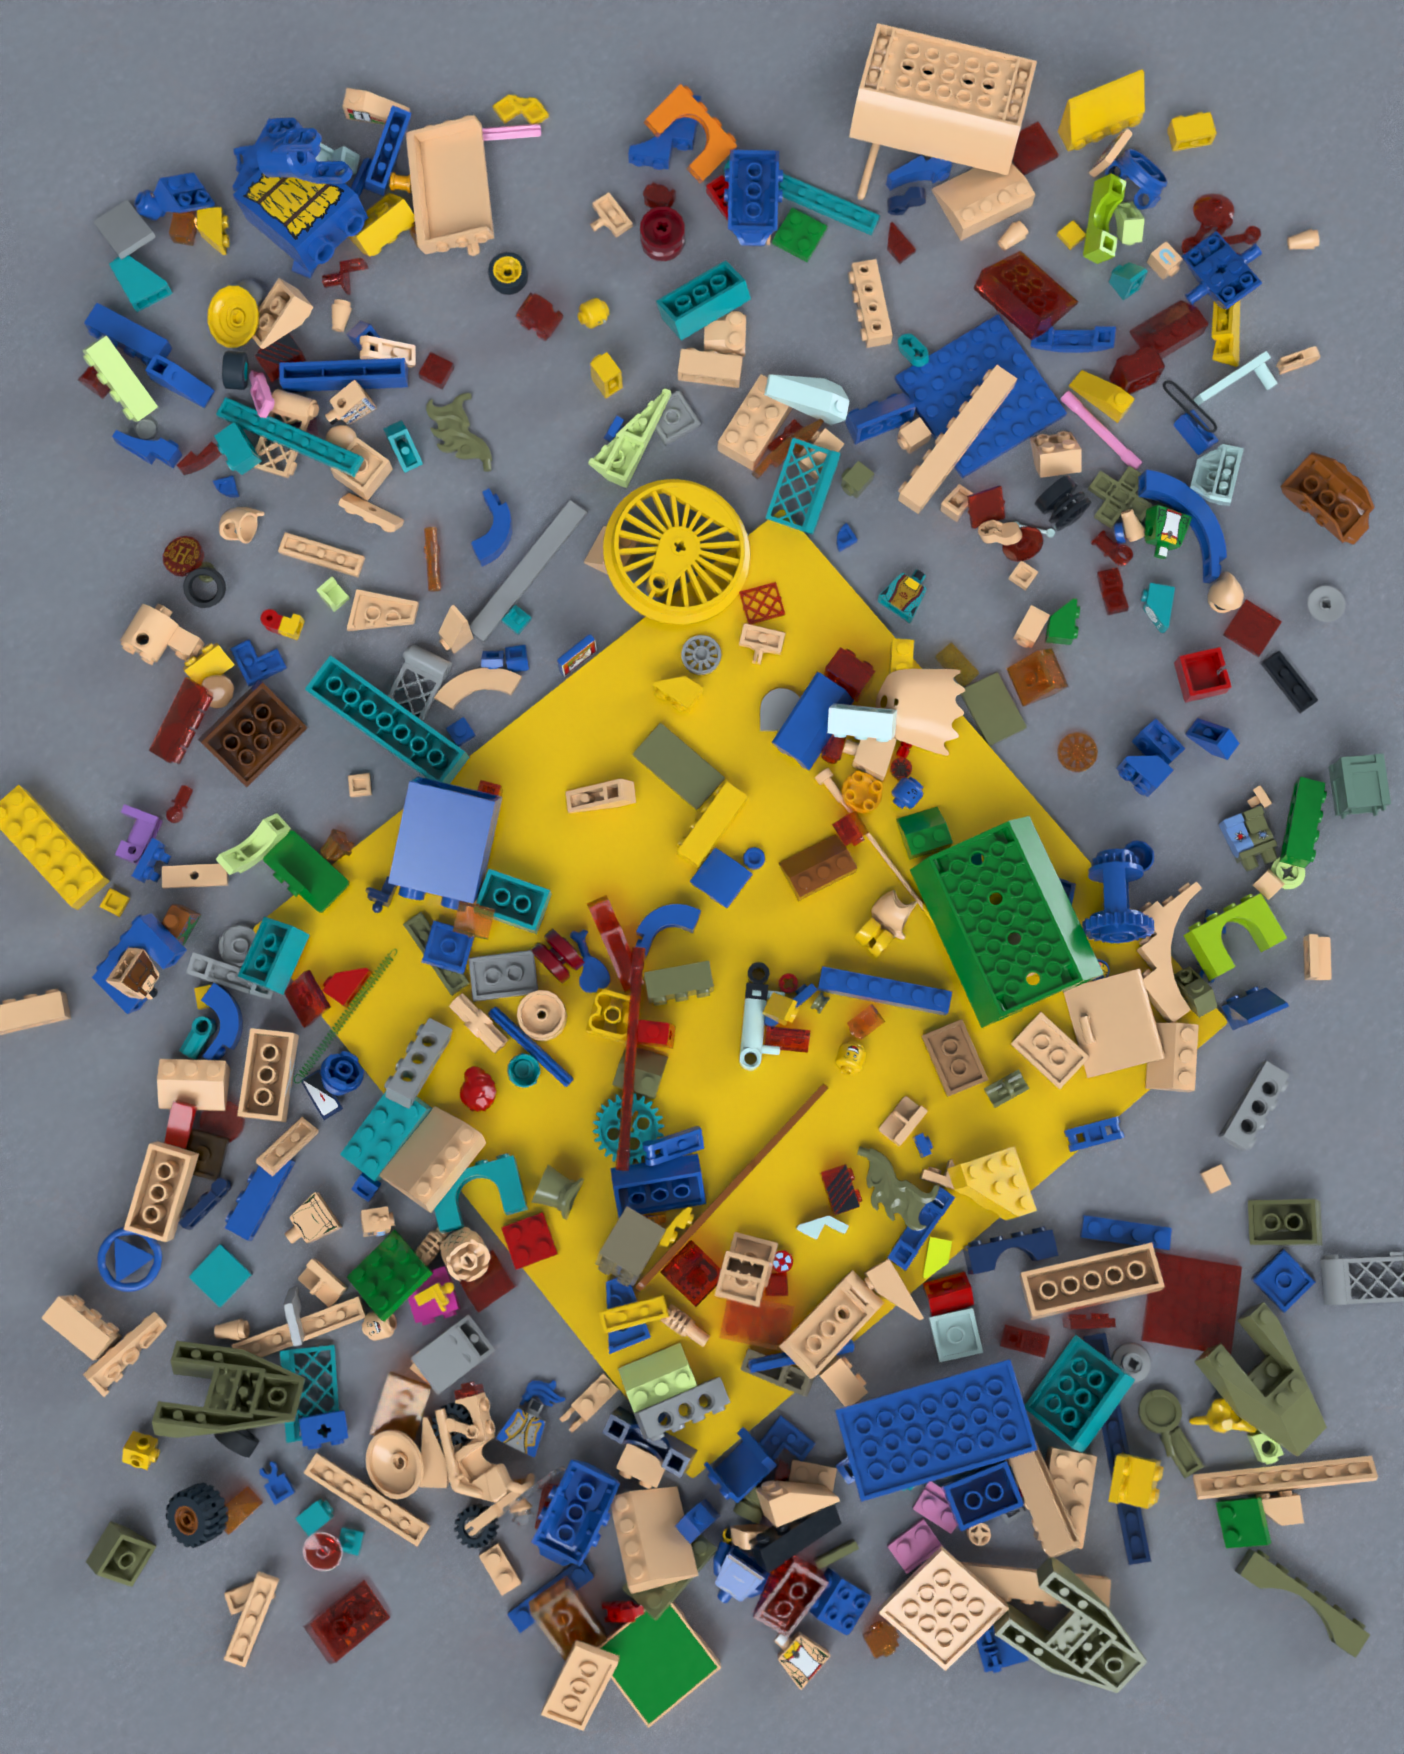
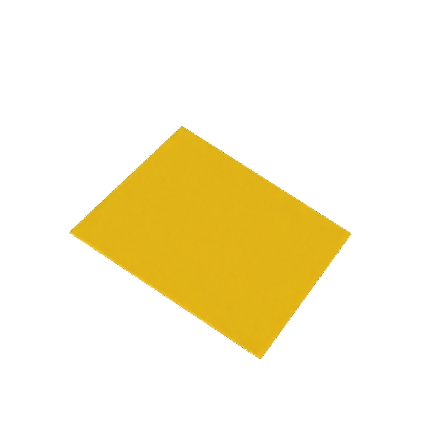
[253,510,1227,1478]

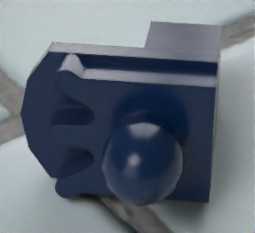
[365,876,398,913]

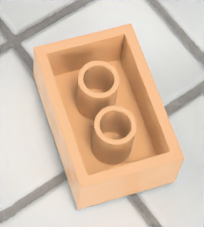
[41,1295,123,1360]

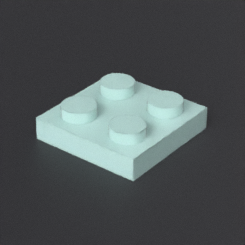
[928,1308,983,1362]

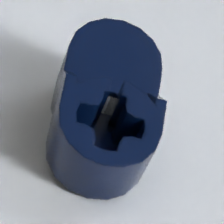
[887,187,926,215]

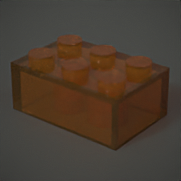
[719,1299,795,1351]
[529,1576,607,1661]

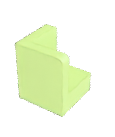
[316,577,350,612]

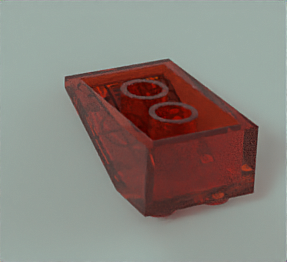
[752,1554,829,1638]
[303,1580,390,1664]

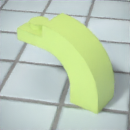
[216,813,291,875]

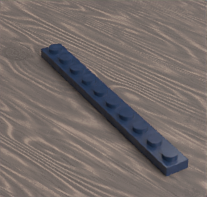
[1083,1332,1151,1565]

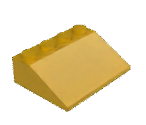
[1058,69,1145,152]

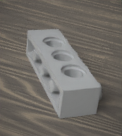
[384,1018,453,1109]
[1219,1061,1289,1151]
[634,1377,731,1442]

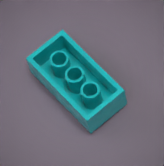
[656,260,751,340]
[340,1092,433,1181]

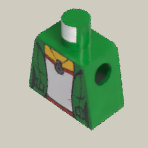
[1145,505,1192,559]

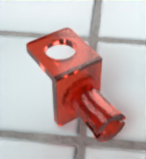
[322,258,368,295]

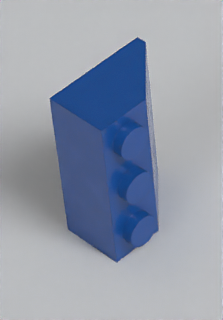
[845,393,916,445]

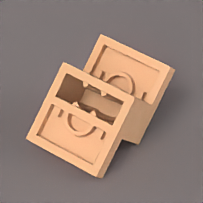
[715,1232,778,1307]

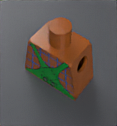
[161,904,201,946]

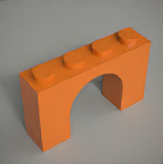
[643,83,737,184]

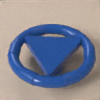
[97,1227,162,1292]

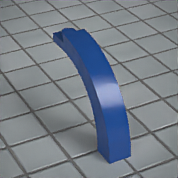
[1138,470,1227,583]

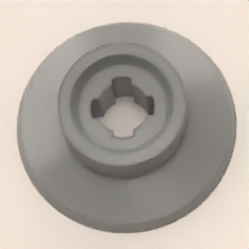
[1307,586,1345,622]
[1111,1343,1151,1384]

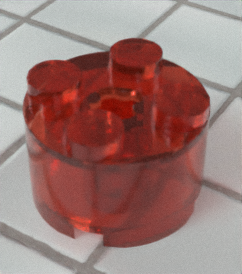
[515,292,564,341]

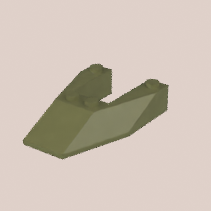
[1194,1302,1327,1456]
[152,1341,305,1438]
[994,1557,1147,1693]

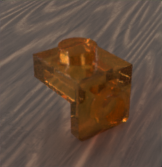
[847,1004,886,1040]

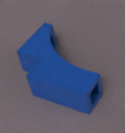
[628,95,701,170]

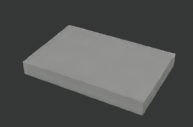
[93,200,156,259]
[468,950,538,1002]

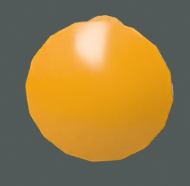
[841,771,883,813]

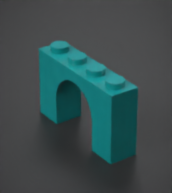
[434,1154,529,1234]

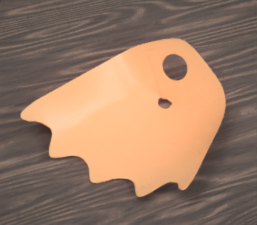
[876,669,965,755]

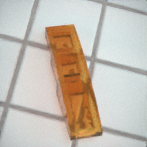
[751,419,824,479]

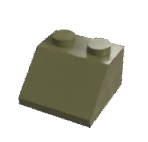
[613,1044,668,1099]
[86,1521,157,1587]

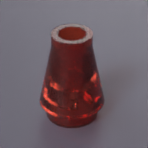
[821,735,847,764]

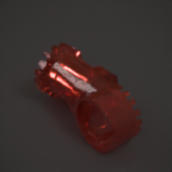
[1091,530,1133,567]

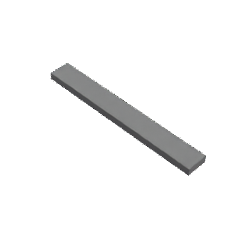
[469,500,587,643]

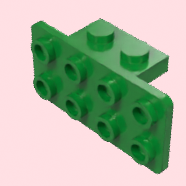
[263,830,350,913]

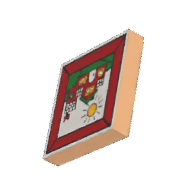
[1089,128,1132,177]

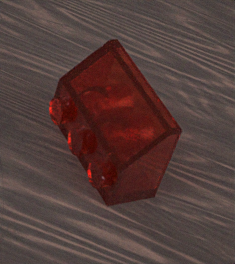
[1129,300,1209,365]

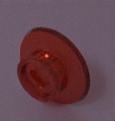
[303,1532,343,1572]

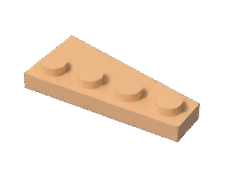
[83,1311,167,1397]

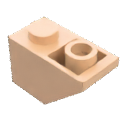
[1256,1490,1304,1526]

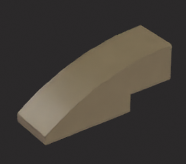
[740,1348,815,1397]

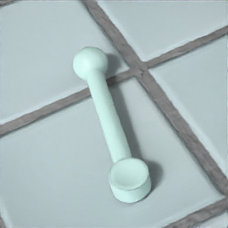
[1015,521,1055,538]

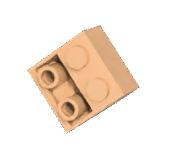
[1030,431,1082,478]

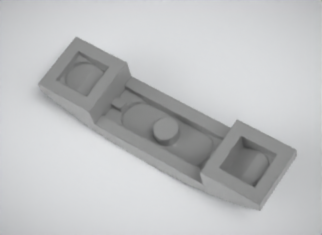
[186,953,273,1000]

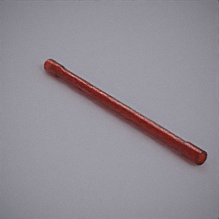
[615,947,646,1171]

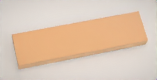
[278,532,365,577]
[224,1571,279,1667]

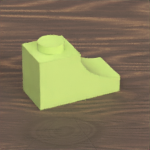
[1114,202,1145,245]

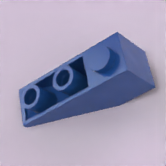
[145,353,215,408]

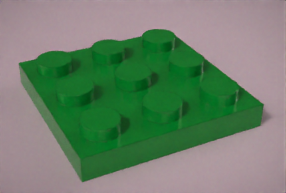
[347,1229,433,1322]

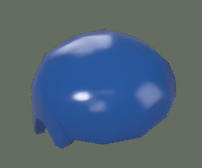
[1124,840,1155,872]

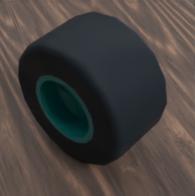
[222,351,248,390]

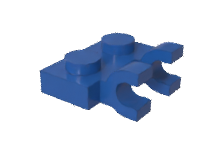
[131,838,171,883]

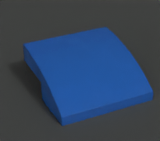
[690,848,753,908]

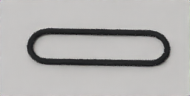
[1163,380,1217,433]

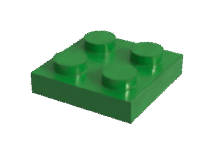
[772,207,828,263]

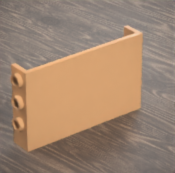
[406,115,494,255]

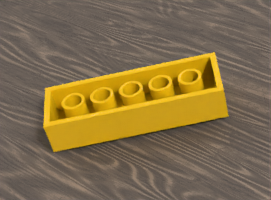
[0,784,110,910]

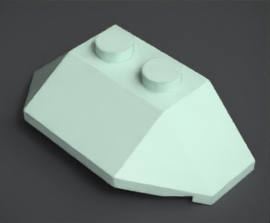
[1190,444,1244,506]

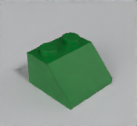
[896,807,953,860]

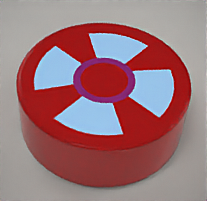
[772,1250,793,1273]

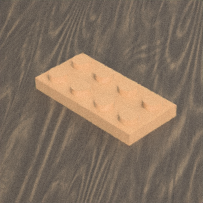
[541,1640,619,1731]

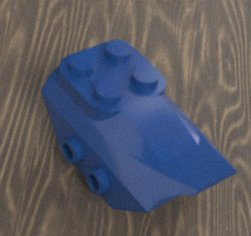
[724,150,783,246]
[531,1459,620,1567]

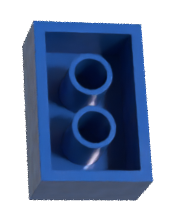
[941,1460,1024,1531]

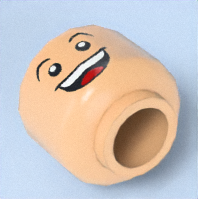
[362,1311,397,1341]

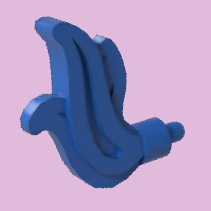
[519,1380,566,1406]

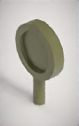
[1138,1390,1182,1457]

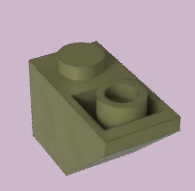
[1174,966,1218,1018]

